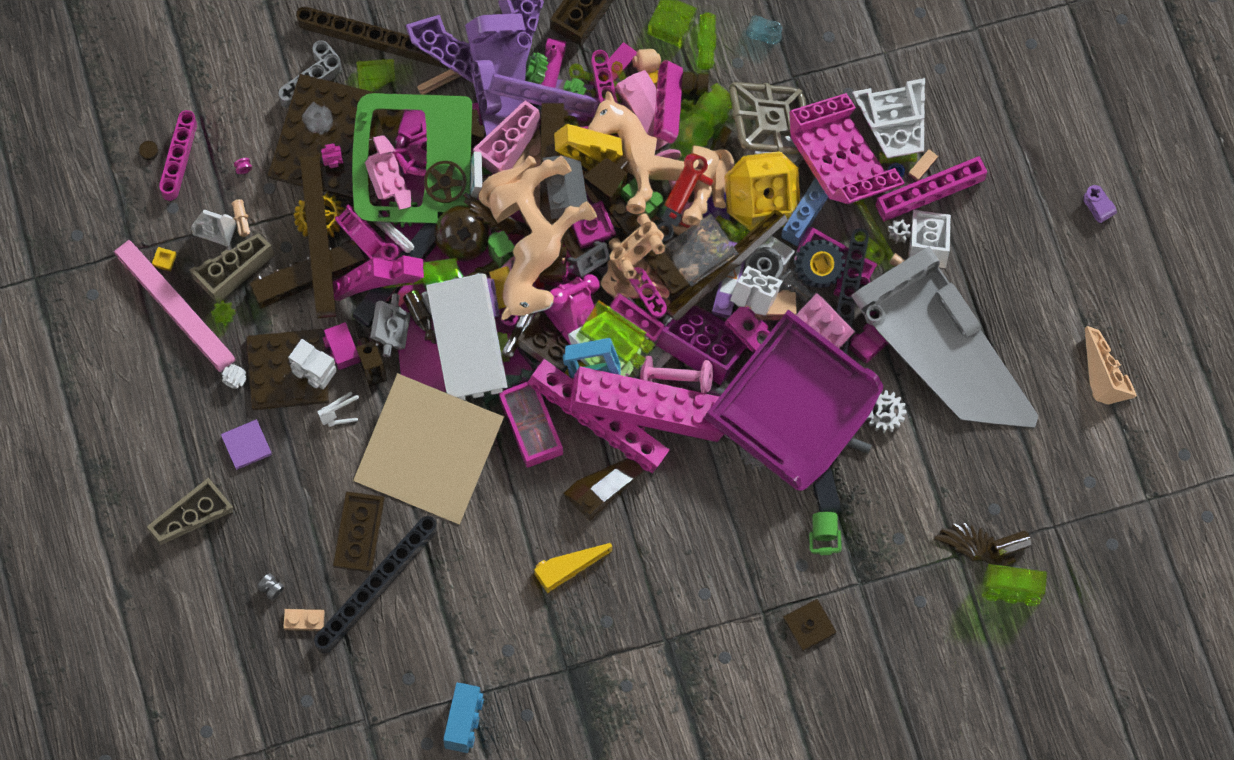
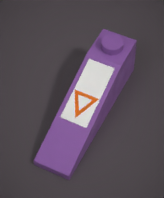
[712,241,746,318]

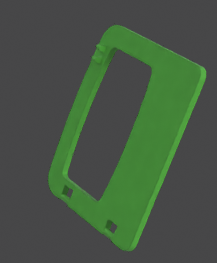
[352,93,472,224]

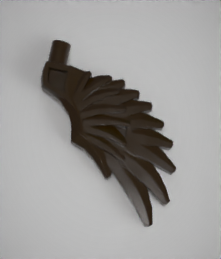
[463,192,531,237]
[934,523,1016,570]

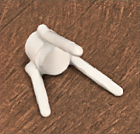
[318,392,359,427]

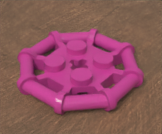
[393,121,427,177]

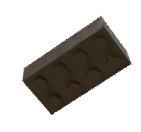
[550,0,613,46]

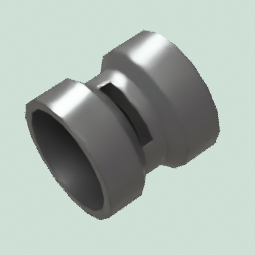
[257,573,285,601]

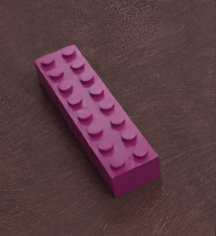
[570,366,724,442]

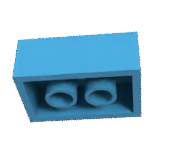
[443,682,484,753]

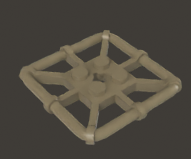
[729,82,806,155]

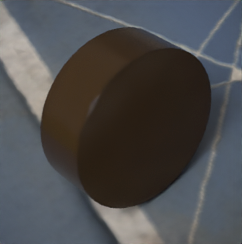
[139,141,159,160]

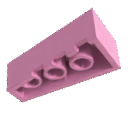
[473,100,541,174]

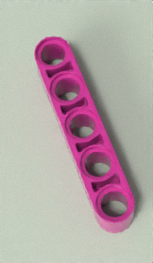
[654,60,683,143]
[159,110,197,201]

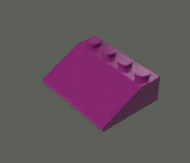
[656,305,748,385]

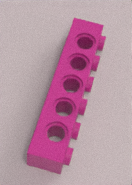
[876,156,987,222]
[725,307,770,353]

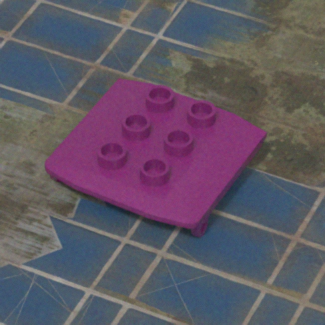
[703,310,883,491]

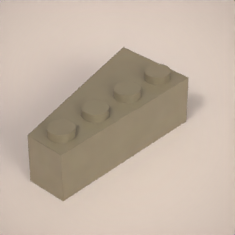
[189,233,275,304]
[147,478,234,546]

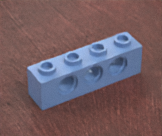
[781,177,828,246]

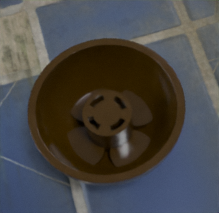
[434,205,491,262]

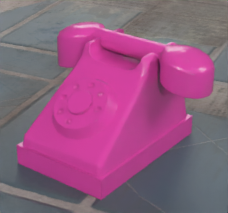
[544,274,600,345]

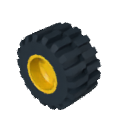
[794,240,845,288]

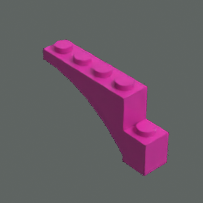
[333,255,424,301]

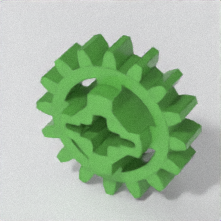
[525,52,548,84]

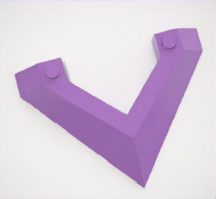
[405,0,544,84]

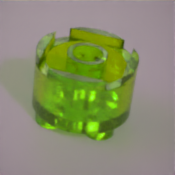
[695,83,733,127]

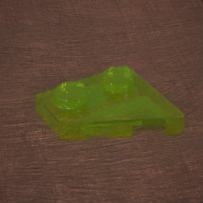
[357,59,396,92]

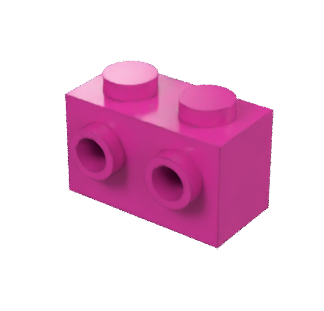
[323,322,360,370]

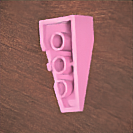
[615,70,668,151]

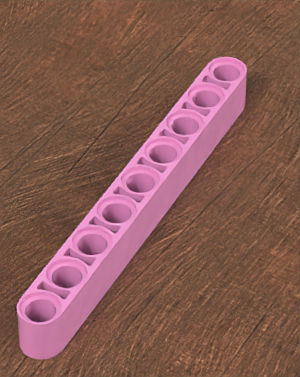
[114,240,236,372]

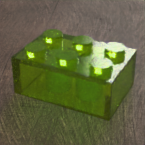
[981,564,1047,606]

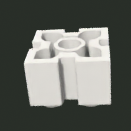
[730,266,782,316]
[289,339,336,390]

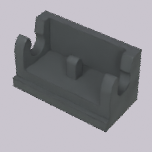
[567,241,610,277]

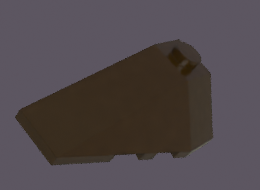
[563,458,645,521]

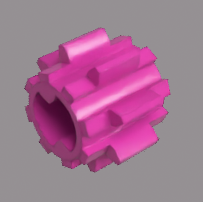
[321,144,343,168]

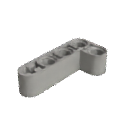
[279,40,342,108]

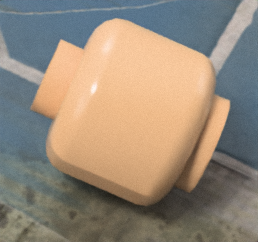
[632,49,661,73]

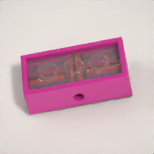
[499,382,563,468]

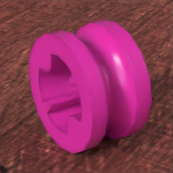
[234,158,252,174]

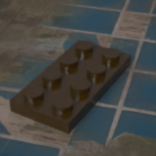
[333,491,385,573]

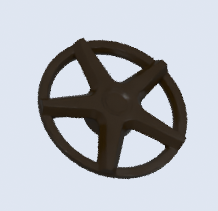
[424,161,467,203]

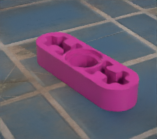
[629,267,667,318]

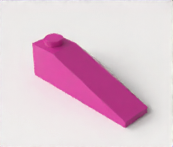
[794,227,877,279]

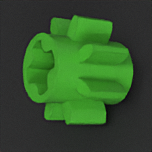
[563,78,586,95]

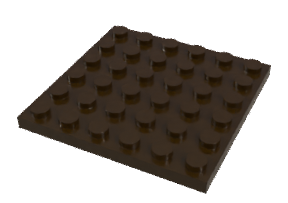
[268,74,406,205]

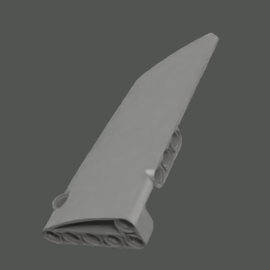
[852,246,1038,428]

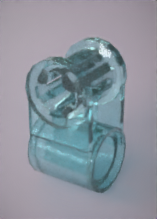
[746,15,782,44]

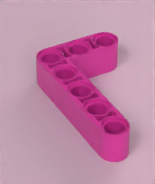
[581,50,619,138]

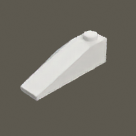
[191,210,236,247]

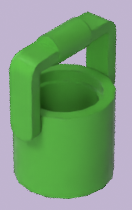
[809,512,842,555]

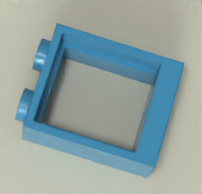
[563,338,621,378]

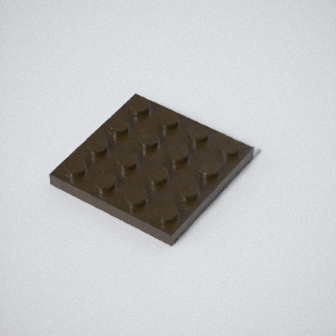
[246,328,329,411]

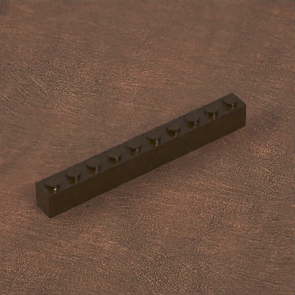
[539,103,568,283]

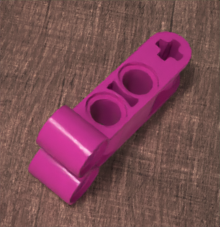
[335,205,403,261]

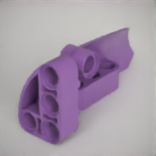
[465,14,532,137]

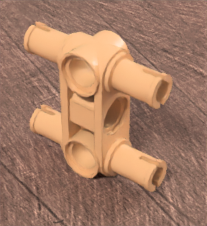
[609,214,665,279]

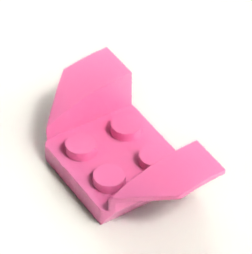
[365,136,411,210]

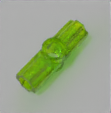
[697,12,716,70]

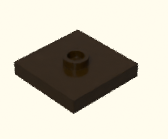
[783,599,837,651]

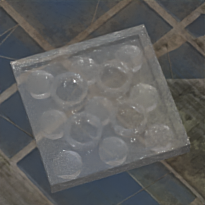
[665,214,738,286]

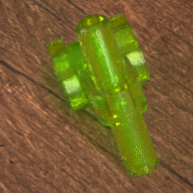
[716,215,750,243]

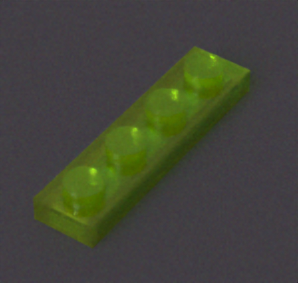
[383,258,459,288]

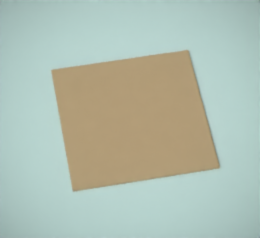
[353,373,504,525]

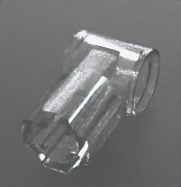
[779,268,816,305]

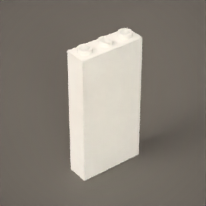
[426,274,508,400]

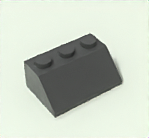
[543,155,587,219]

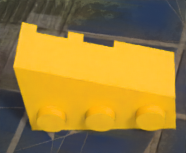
[554,124,623,170]

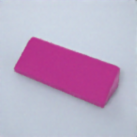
[608,292,666,342]

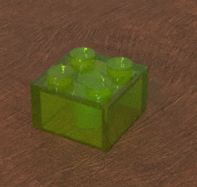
[648,0,697,48]

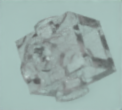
[302,102,333,135]

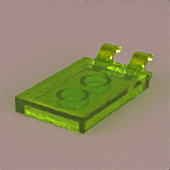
[579,300,655,369]

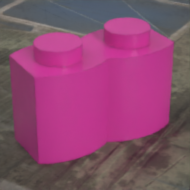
[849,323,888,364]

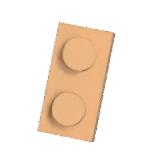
[284,609,325,631]

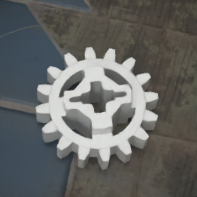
[866,390,906,433]

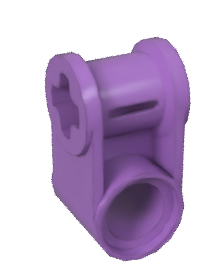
[1084,185,1117,223]

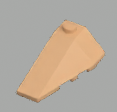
[1085,326,1137,405]

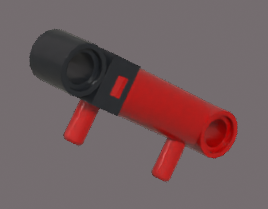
[653,153,713,241]

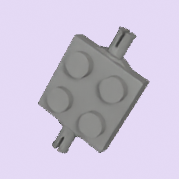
[370,294,411,357]

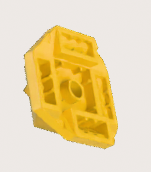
[724,151,800,231]

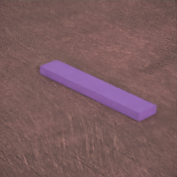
[488,73,600,118]

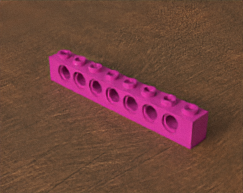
[527,359,669,474]

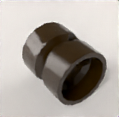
[681,72,709,97]

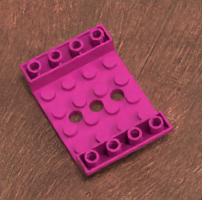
[789,93,905,204]

